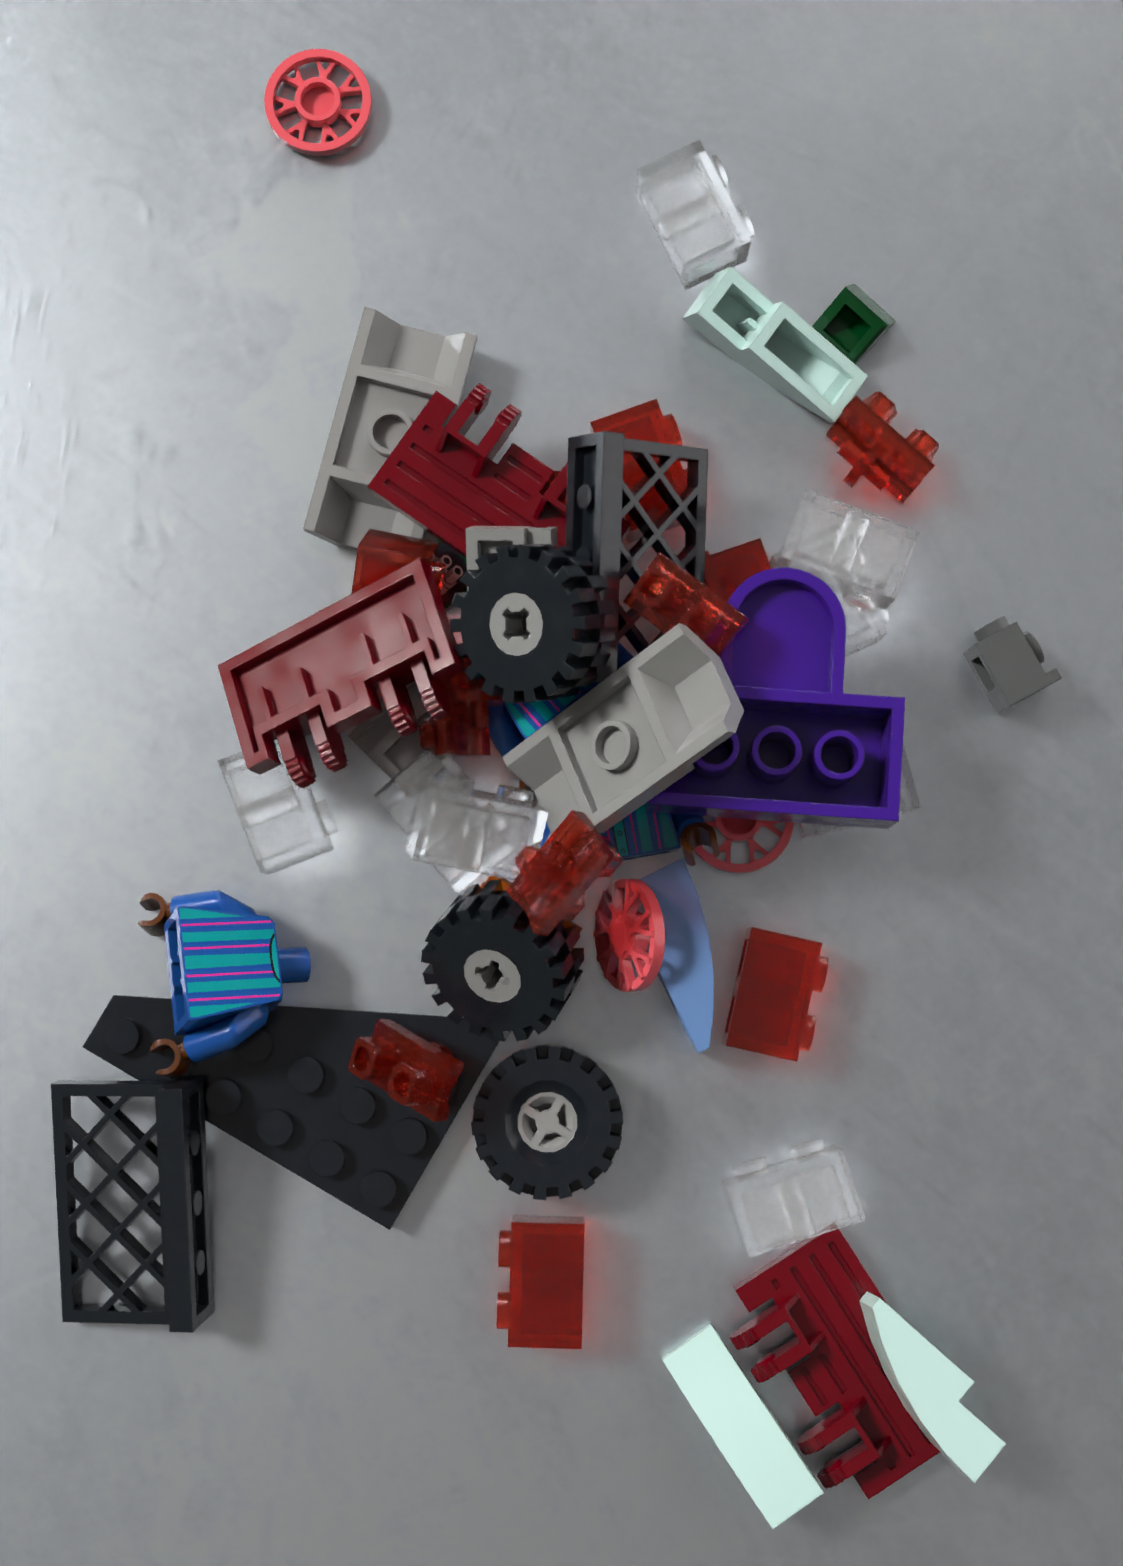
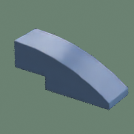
[639,858,714,1053]

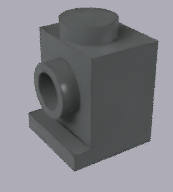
[963,616,1062,714]

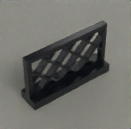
[565,431,708,684]
[51,1076,214,1333]

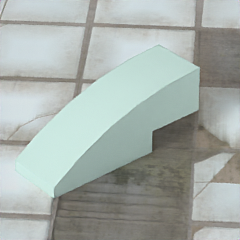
[682,267,868,423]
[859,1291,1006,1483]
[662,1323,824,1529]

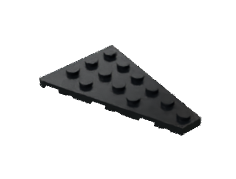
[83,995,500,1230]

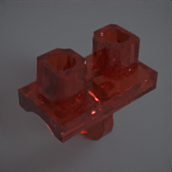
[826,391,939,503]
[623,552,750,658]
[417,658,506,758]
[506,810,622,936]
[348,1019,464,1122]

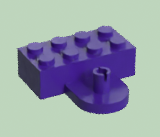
[646,567,905,829]

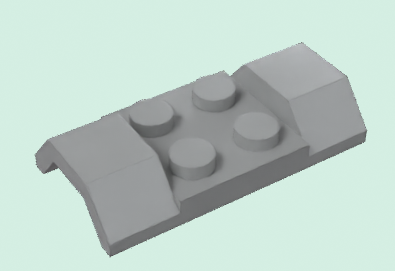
[303,307,478,560]
[502,623,744,863]

